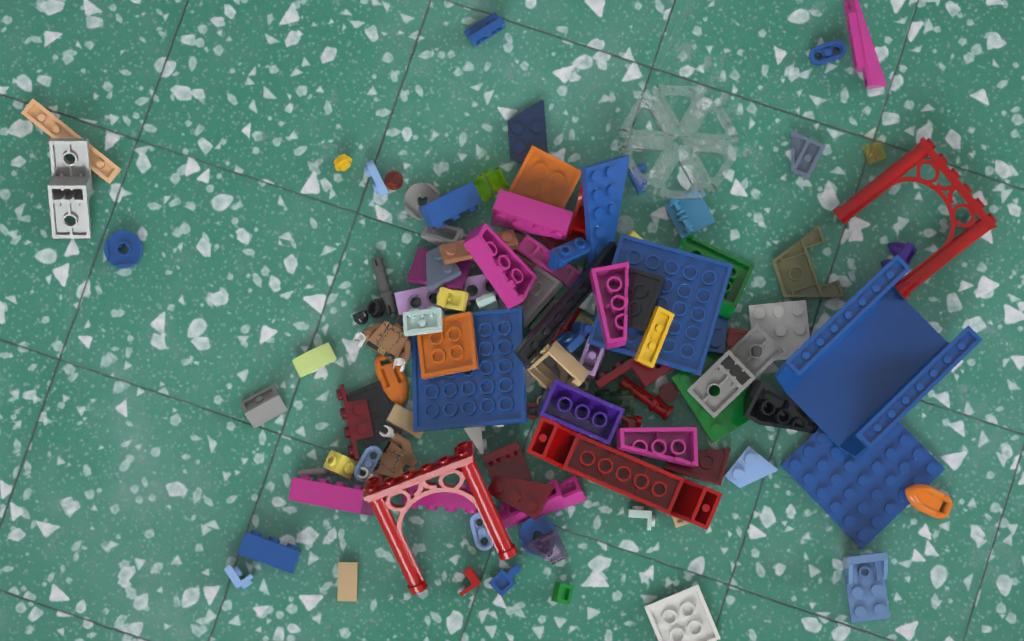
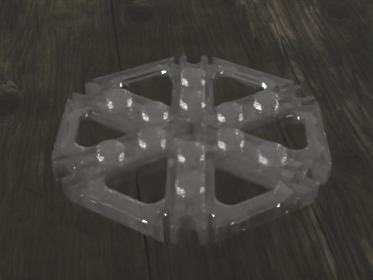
[618,85,739,200]

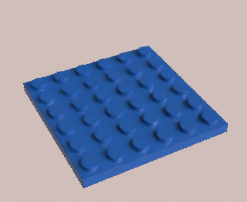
[588,234,733,376]
[412,307,527,432]
[780,422,945,549]

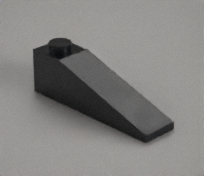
[743,380,818,433]

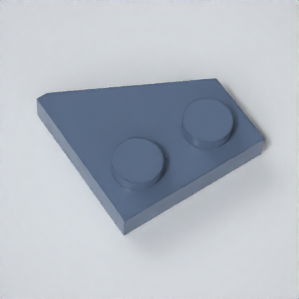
[791,130,826,180]
[426,246,462,292]

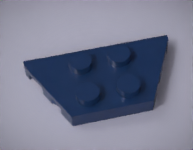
[507,100,548,163]

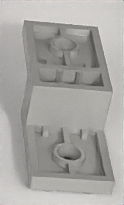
[47,138,93,239]
[687,324,784,418]

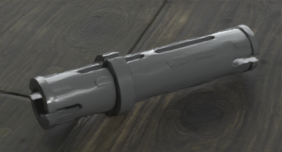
[370,257,398,315]

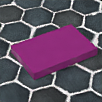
[407,247,473,291]

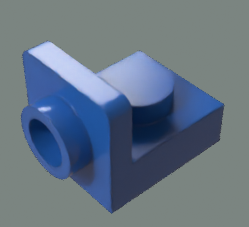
[628,164,648,195]

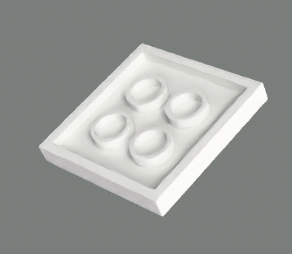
[748,300,810,361]
[644,584,721,641]

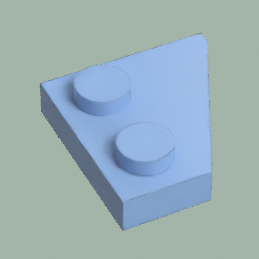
[724,446,778,488]

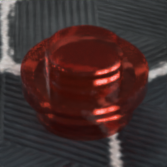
[384,171,403,190]

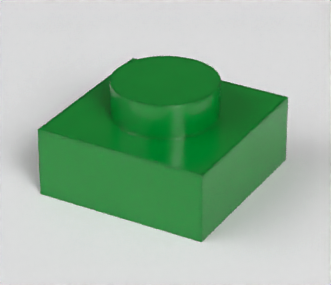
[551,582,574,605]

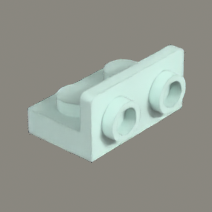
[403,306,444,336]

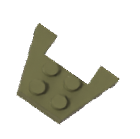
[771,226,844,298]

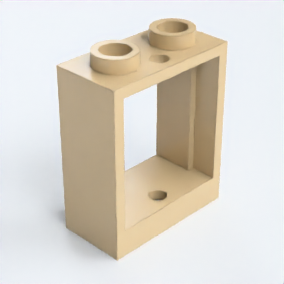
[526,341,590,389]

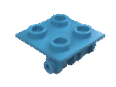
[664,189,716,239]

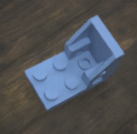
[842,552,890,623]

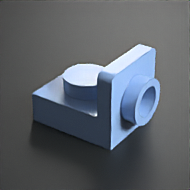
[224,565,255,589]

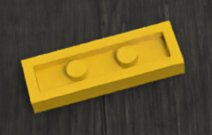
[634,306,675,368]

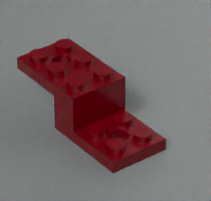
[594,356,675,391]

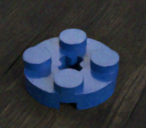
[104,230,143,269]
[519,517,557,555]

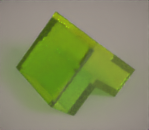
[471,167,510,203]

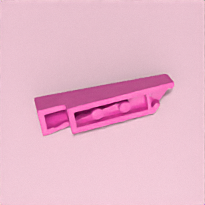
[843,0,887,90]
[499,475,587,528]

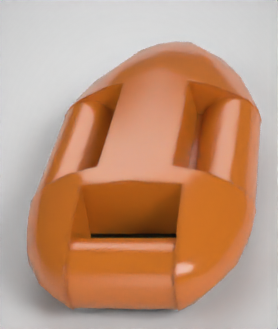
[374,355,408,405]
[905,484,953,519]

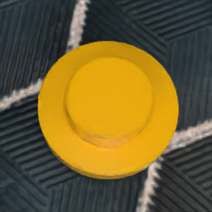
[333,154,352,171]

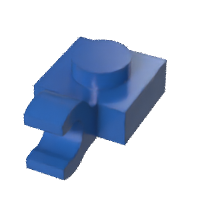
[488,564,522,597]

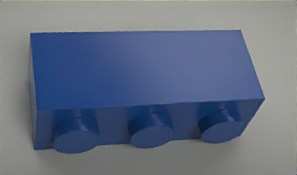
[419,181,482,229]
[237,530,301,574]

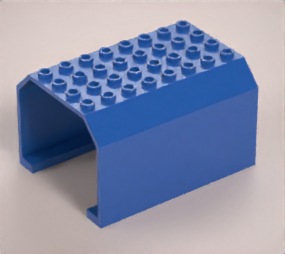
[774,255,983,459]

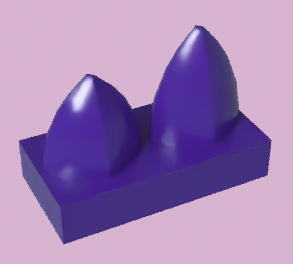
[881,242,917,268]

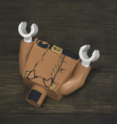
[352,316,412,372]
[358,425,417,481]

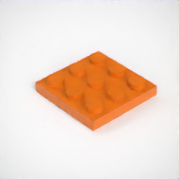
[508,145,582,209]
[417,311,479,379]

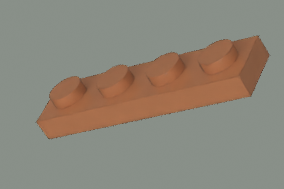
[439,229,519,265]

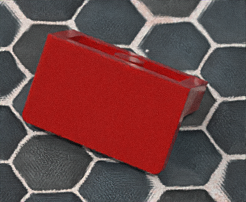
[459,567,482,596]

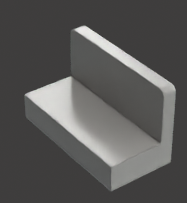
[240,384,287,428]

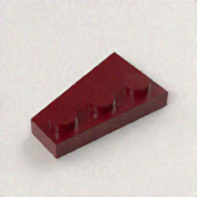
[488,475,556,520]

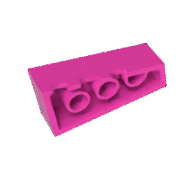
[490,189,573,240]
[463,223,537,309]
[589,262,629,349]
[616,427,698,468]
[288,475,373,516]
[402,483,477,513]

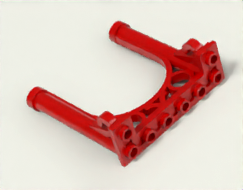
[832,137,997,299]
[363,441,518,595]

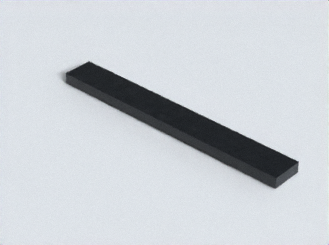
[513,241,617,366]

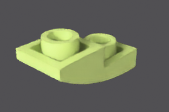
[292,342,337,378]

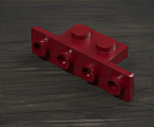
[336,384,374,461]

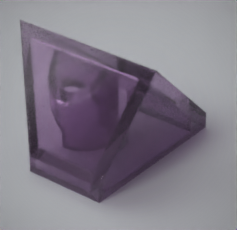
[522,529,569,565]

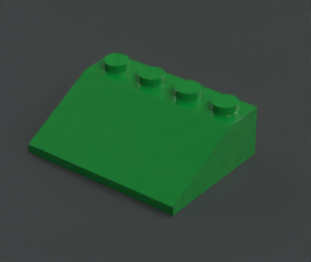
[678,235,754,320]
[670,354,750,444]

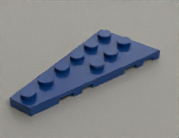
[581,154,630,266]

